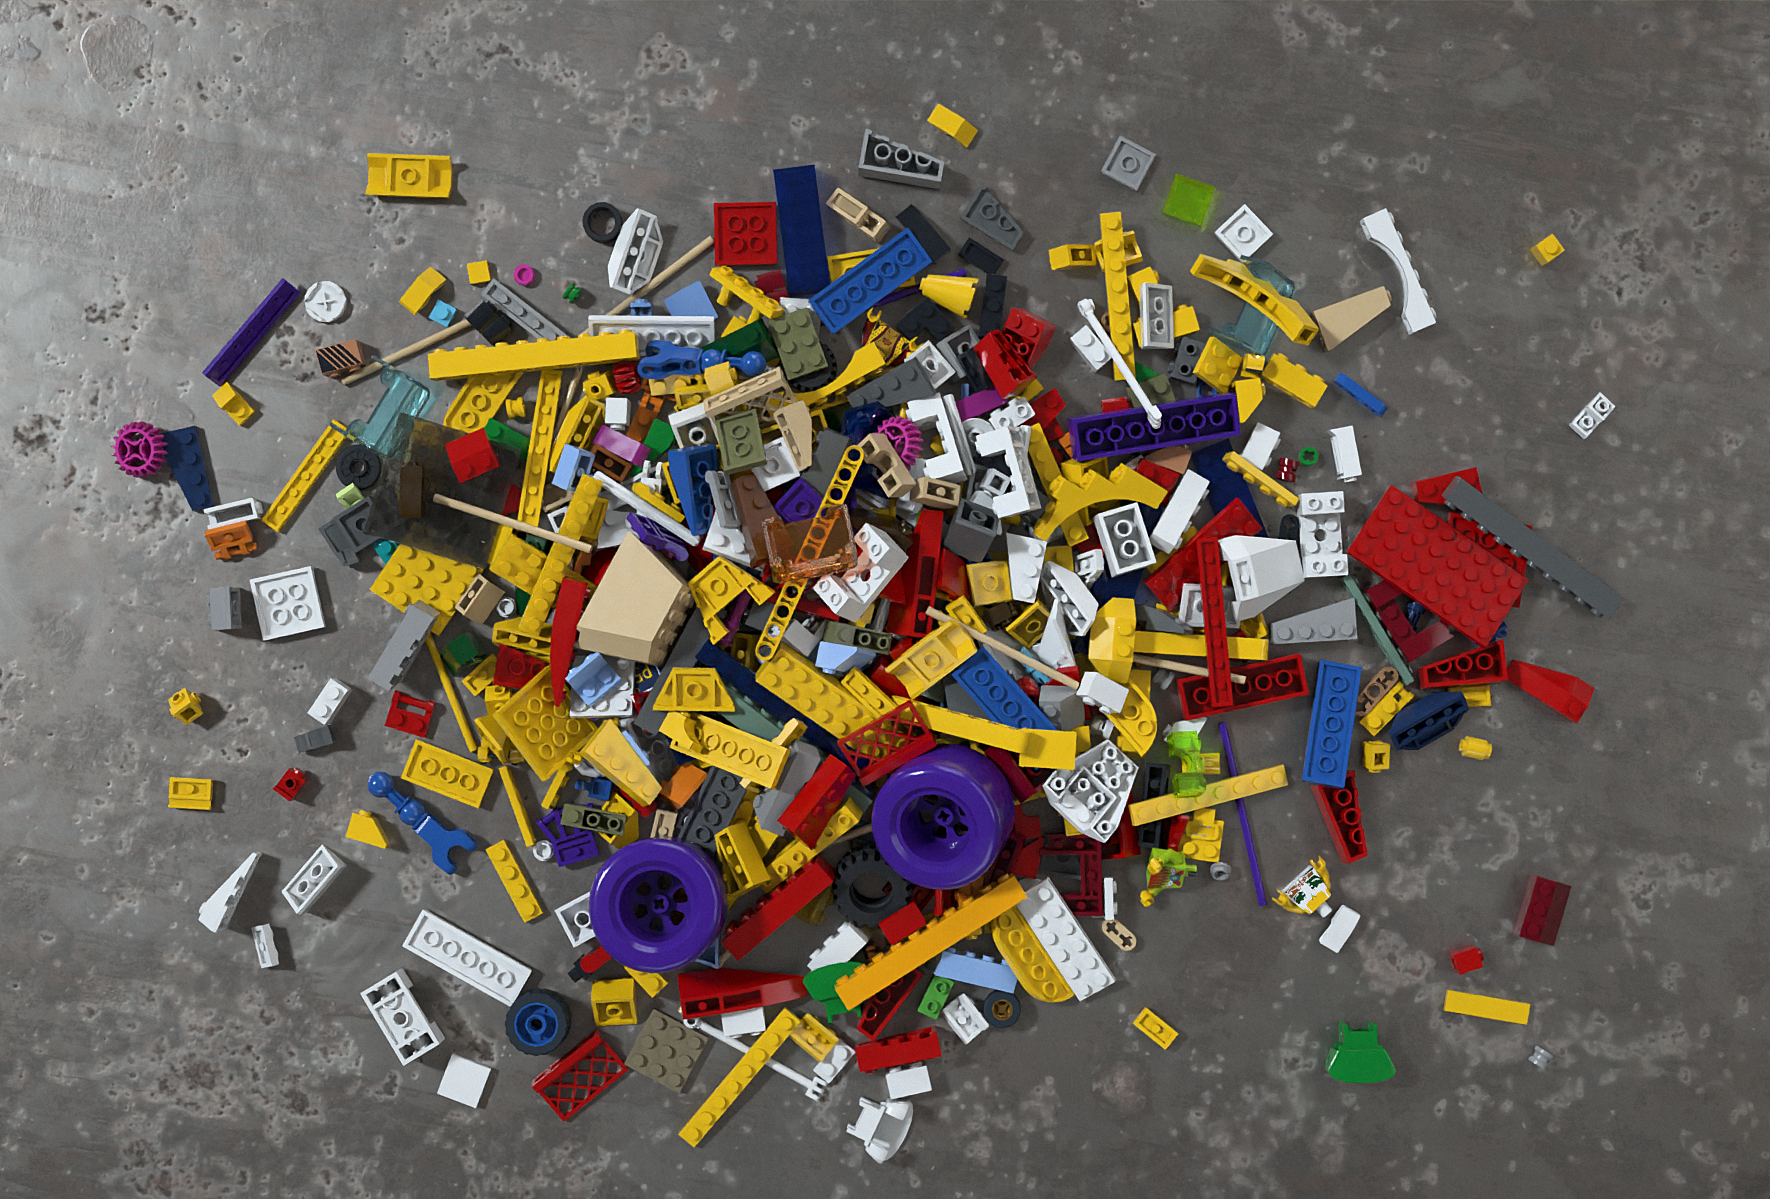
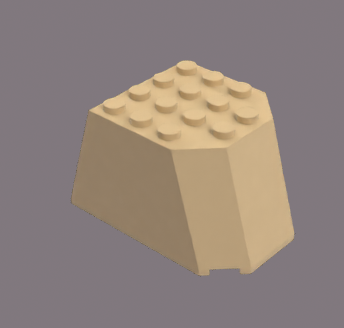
[574,531,697,667]

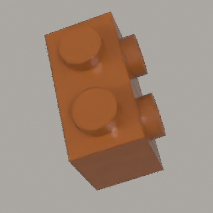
[590,443,632,484]

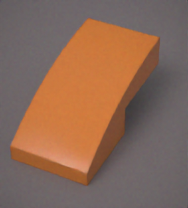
[573,543,592,575]

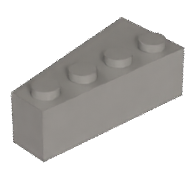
[858,129,944,189]
[1269,597,1357,644]
[368,600,440,691]
[753,739,821,836]

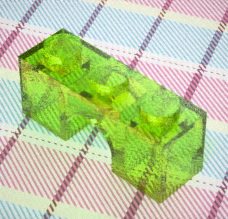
[1167,731,1206,798]

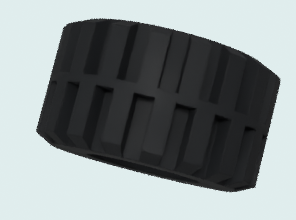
[785,341,837,393]

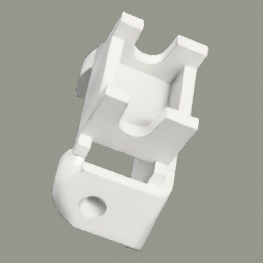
[846,1096,913,1164]

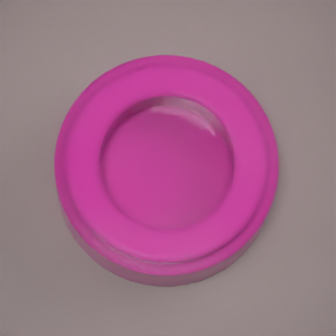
[514,264,535,286]

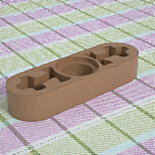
[1355,667,1398,716]

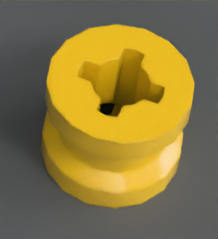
[506,397,526,420]

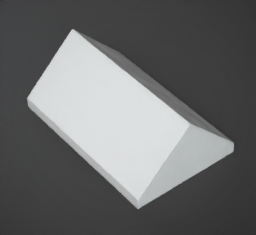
[1139,283,1174,350]
[282,844,347,915]
[555,892,595,947]

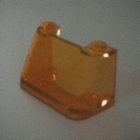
[761,504,858,583]

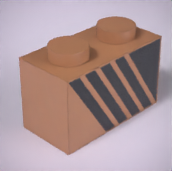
[315,339,366,378]

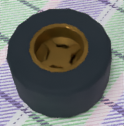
[983,989,1021,1028]

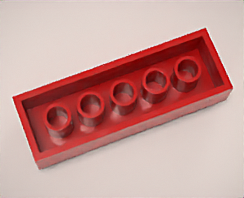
[1175,653,1309,721]
[721,853,835,961]

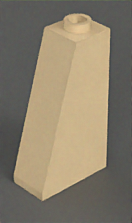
[1310,286,1392,353]

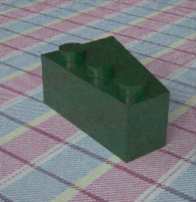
[440,633,488,676]

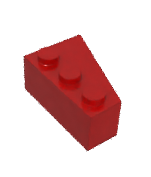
[1410,467,1483,506]

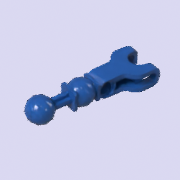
[637,340,767,379]
[367,771,478,875]

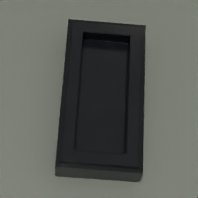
[958,237,1004,275]

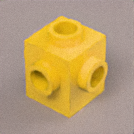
[583,369,618,402]
[485,685,516,715]
[168,688,203,726]

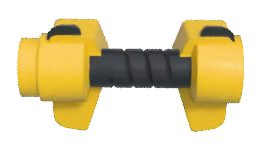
[478,739,525,766]

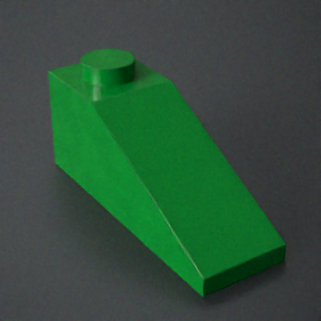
[484,417,530,461]
[630,418,678,477]

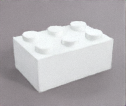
[668,403,719,448]
[1093,502,1157,577]

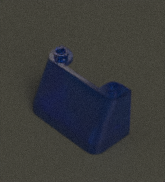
[839,401,898,499]

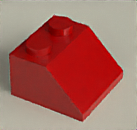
[445,427,501,483]

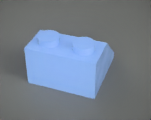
[815,641,876,677]

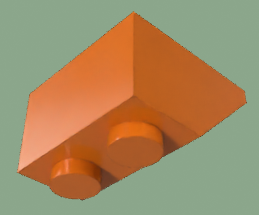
[657,761,708,811]

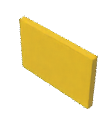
[1019,727,1077,771]

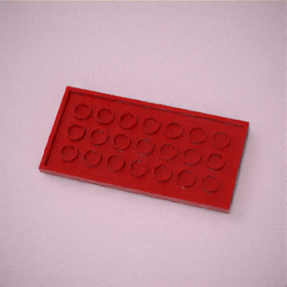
[1345,485,1528,648]

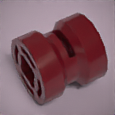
[1275,458,1300,483]

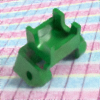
[803,961,866,1023]
[1325,1021,1396,1083]

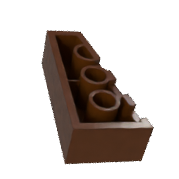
[732,472,794,570]

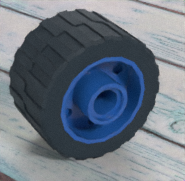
[505,988,572,1056]

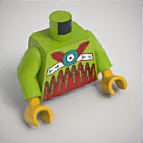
[1140,848,1197,907]

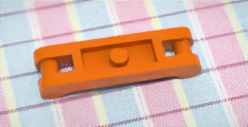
[616,390,665,466]

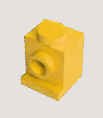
[1361,741,1390,773]

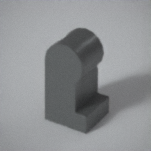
[294,725,338,753]

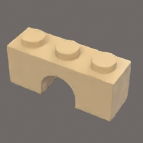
[857,433,916,498]

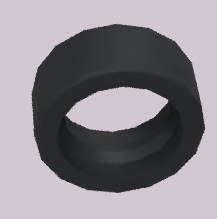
[582,202,623,243]

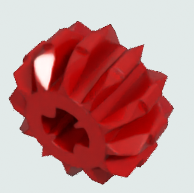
[613,361,641,394]

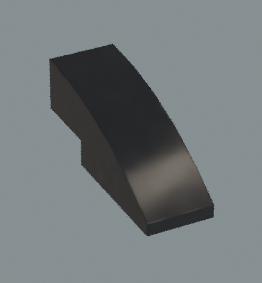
[895,204,951,265]

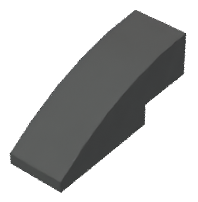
[1134,603,1193,635]

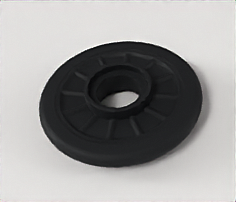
[336,444,381,490]

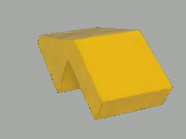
[927,104,978,148]
[399,266,446,315]

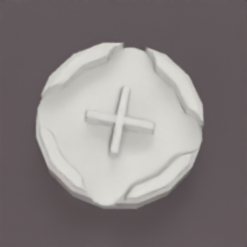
[304,281,347,323]

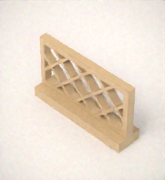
[703,367,798,429]

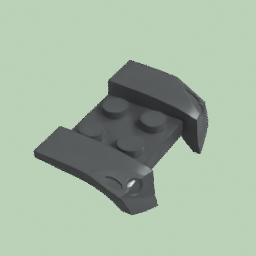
[318,485,409,567]

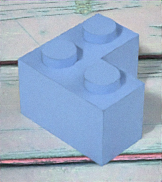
[552,444,602,496]

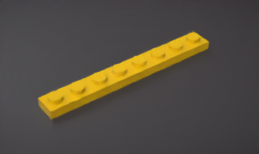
[1099,212,1136,381]
[516,369,563,533]
[518,473,603,636]
[1128,764,1288,826]
[678,1007,801,1147]

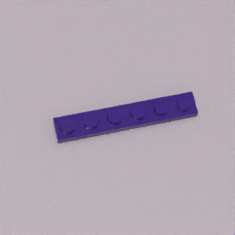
[202,278,300,387]

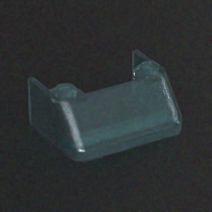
[1208,255,1295,356]
[329,354,430,459]

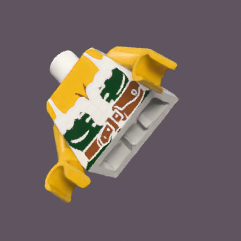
[1272,855,1332,917]

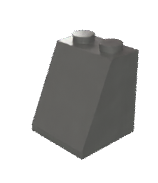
[941,498,1000,563]

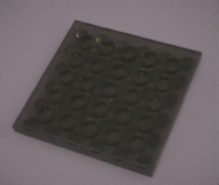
[363,412,523,570]

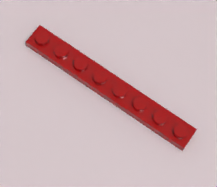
[1196,537,1233,707]

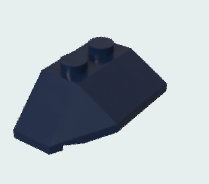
[1389,692,1469,750]

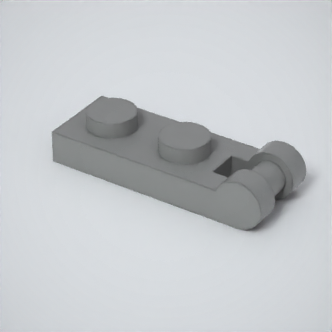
[705,470,742,528]

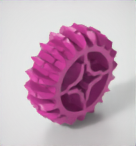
[874,417,924,470]
[111,421,168,478]

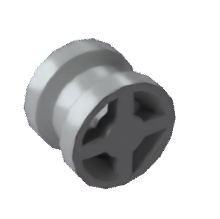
[1151,667,1175,690]
[1528,1045,1555,1071]

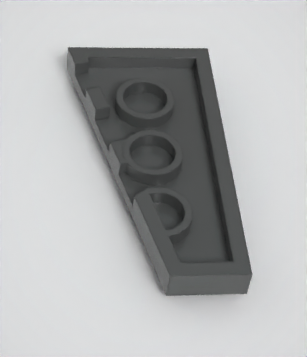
[846,356,937,414]

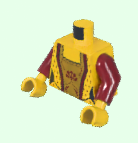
[861,307,924,368]

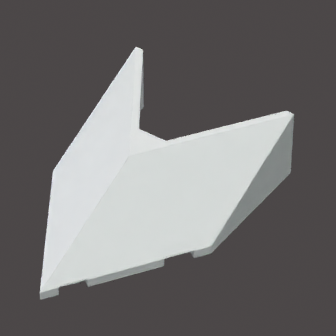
[977,599,1077,690]

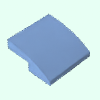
[664,280,719,320]

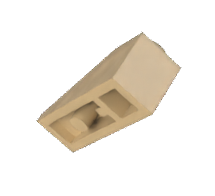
[773,400,812,472]

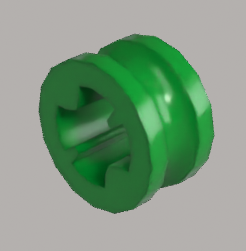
[562,283,582,304]
[1298,447,1318,466]

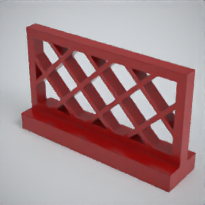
[761,554,847,622]
[837,700,937,787]
[532,1029,629,1122]

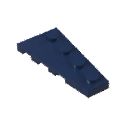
[158,426,215,512]

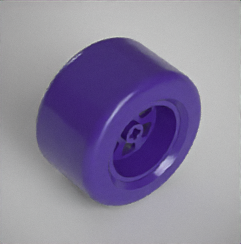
[871,744,1015,890]
[589,836,728,973]

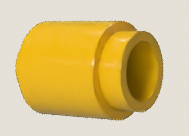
[1459,736,1492,760]

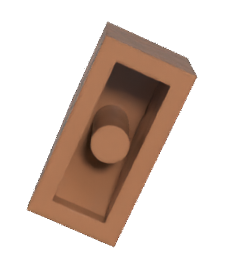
[1144,444,1192,476]

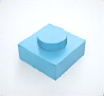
[429,300,458,328]

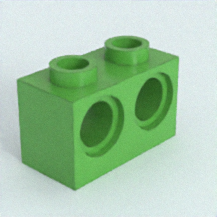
[917,974,954,1020]

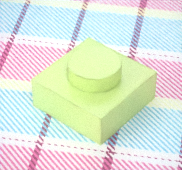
[336,483,365,509]

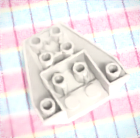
[1218,535,1305,622]
[1042,739,1138,843]

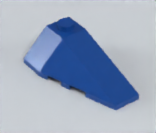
[668,444,718,536]

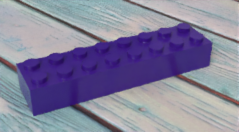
[1067,392,1241,461]

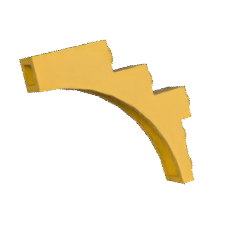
[1190,254,1319,346]
[1032,463,1168,542]

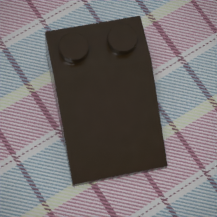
[847,506,913,553]

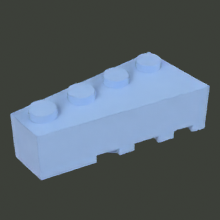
[925,946,1017,993]

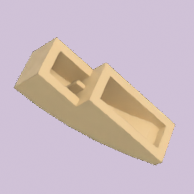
[825,188,891,244]

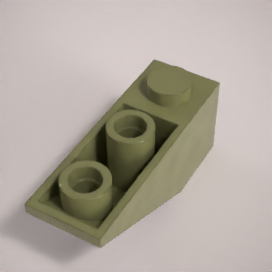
[822,620,893,655]
[561,802,627,836]

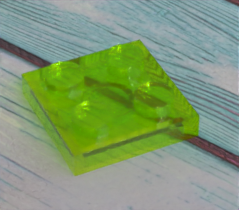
[1162,173,1215,227]

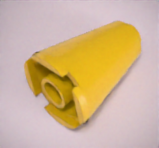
[919,274,979,319]

